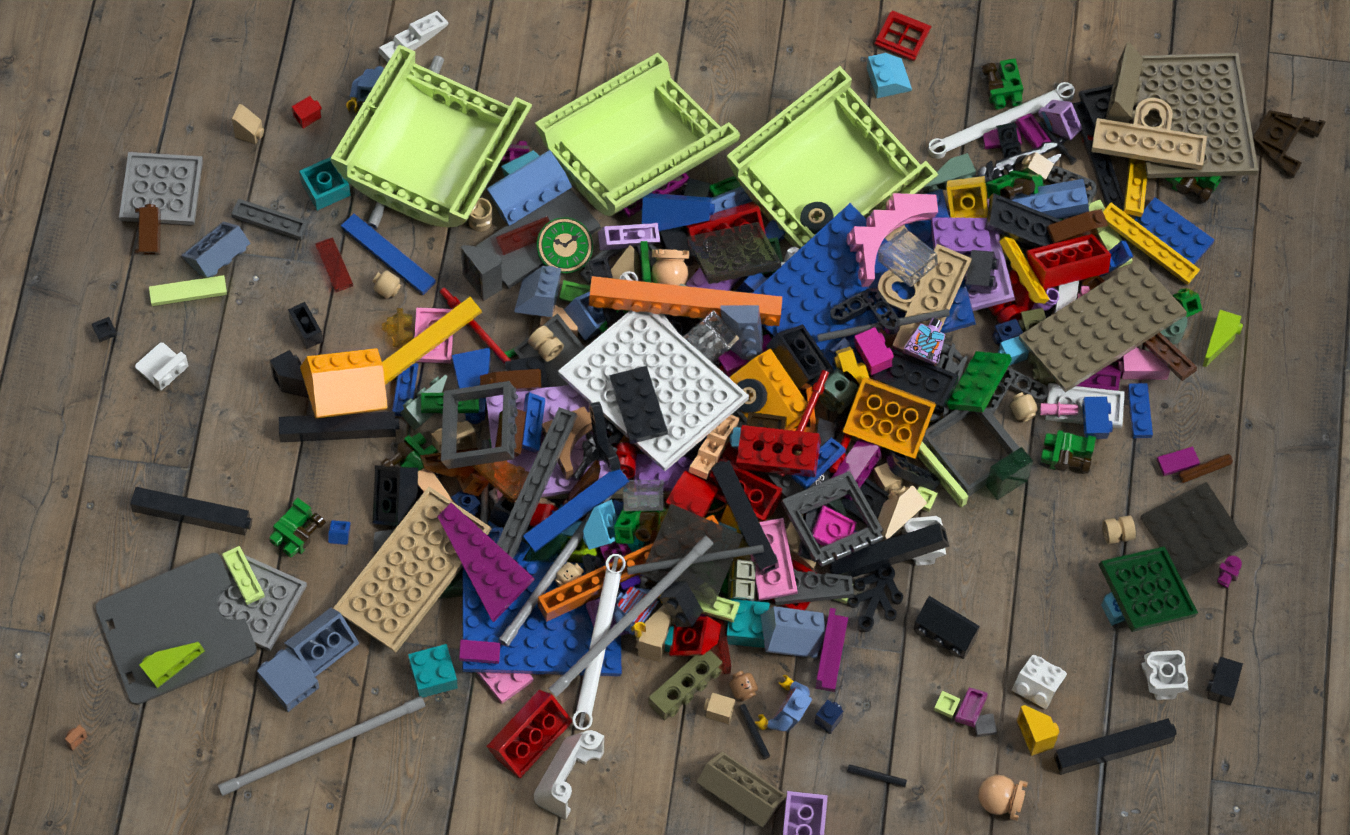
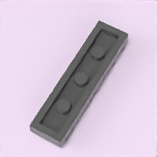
[231,199,308,240]

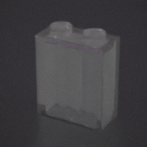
[878,228,938,287]
[683,310,740,362]
[623,480,665,511]

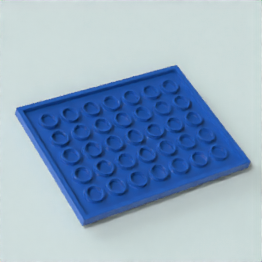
[753,203,922,370]
[462,560,622,677]

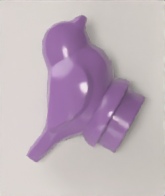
[1031,287,1059,311]

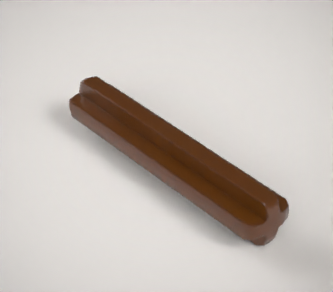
[1179,454,1233,483]

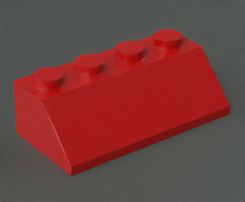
[684,201,767,263]
[1027,234,1111,289]
[700,458,782,521]
[486,690,572,778]

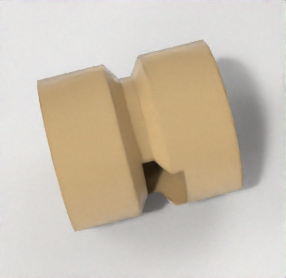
[468,198,493,232]
[528,326,564,362]
[1102,515,1136,544]

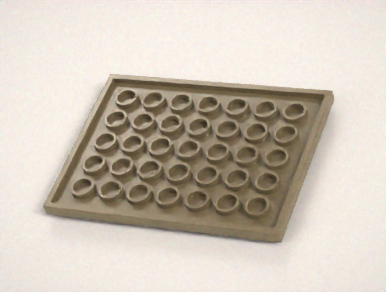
[1136,53,1259,178]

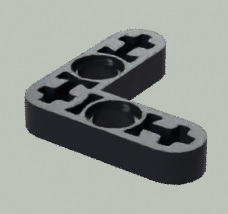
[830,288,900,335]
[589,401,621,472]
[883,447,941,490]

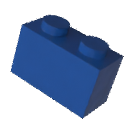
[1082,396,1113,439]

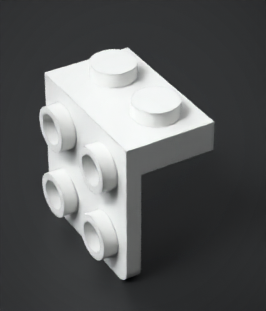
[136,343,188,391]
[1012,655,1067,709]

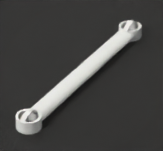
[928,82,1075,159]
[572,554,626,730]

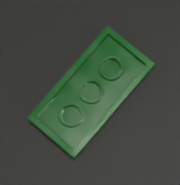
[947,351,1012,412]

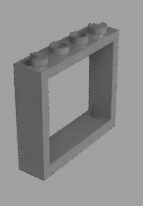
[441,381,518,469]
[922,407,1024,497]

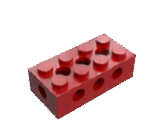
[736,425,821,477]

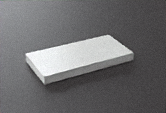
[1045,383,1124,428]

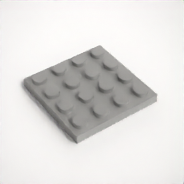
[119,152,203,225]
[218,555,307,651]

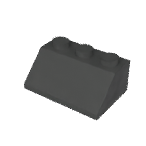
[461,245,503,301]

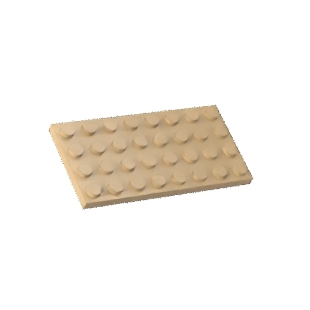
[333,487,491,653]

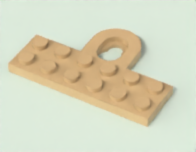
[1091,98,1207,170]
[878,244,972,352]

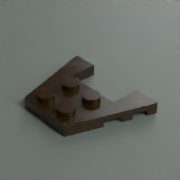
[1253,110,1326,179]

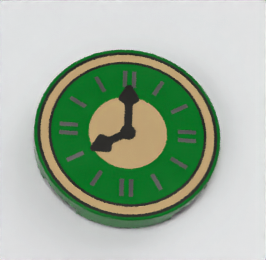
[537,217,593,274]

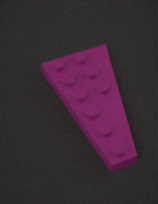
[437,503,535,623]

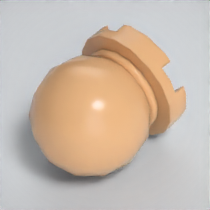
[651,249,689,285]
[978,775,1028,821]

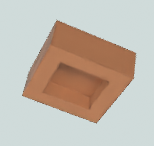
[65,725,87,750]

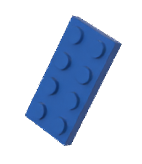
[1135,197,1215,265]

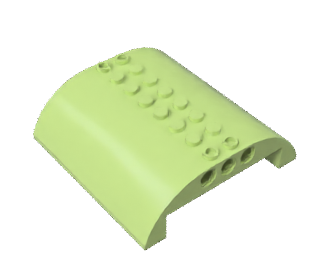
[331,44,532,227]
[535,53,740,216]
[727,66,938,249]

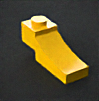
[834,347,869,385]

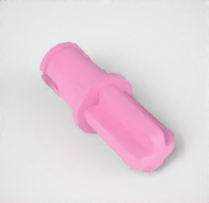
[1040,402,1079,417]

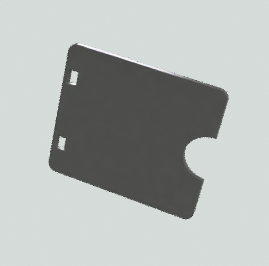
[96,553,257,705]

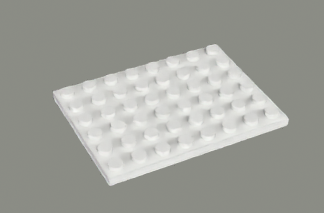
[558,310,749,471]

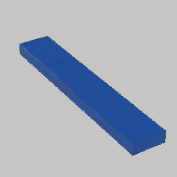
[341,214,436,295]
[523,470,629,552]

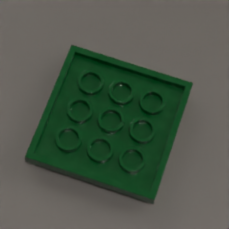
[1098,546,1198,632]

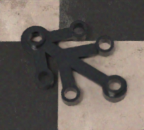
[848,566,903,632]

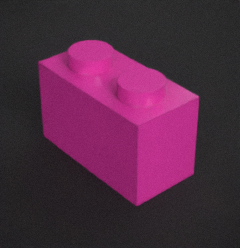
[854,327,894,375]

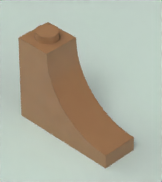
[542,407,592,480]

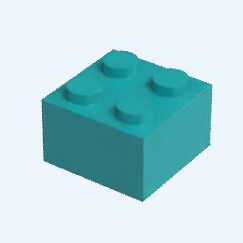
[299,156,351,211]
[726,599,770,648]
[408,644,458,698]

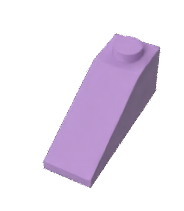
[598,223,660,250]

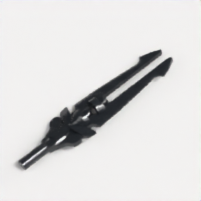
[976,142,1061,190]
[572,417,624,481]

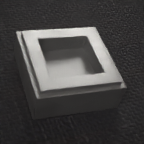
[975,714,997,737]

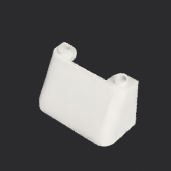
[534,730,604,820]

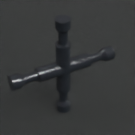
[1039,121,1077,165]

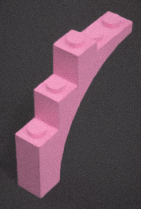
[847,193,938,287]
[1077,286,1170,380]

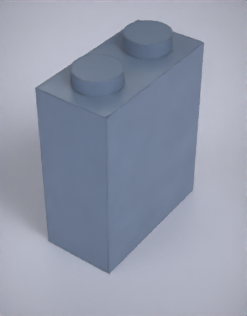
[257,647,319,712]

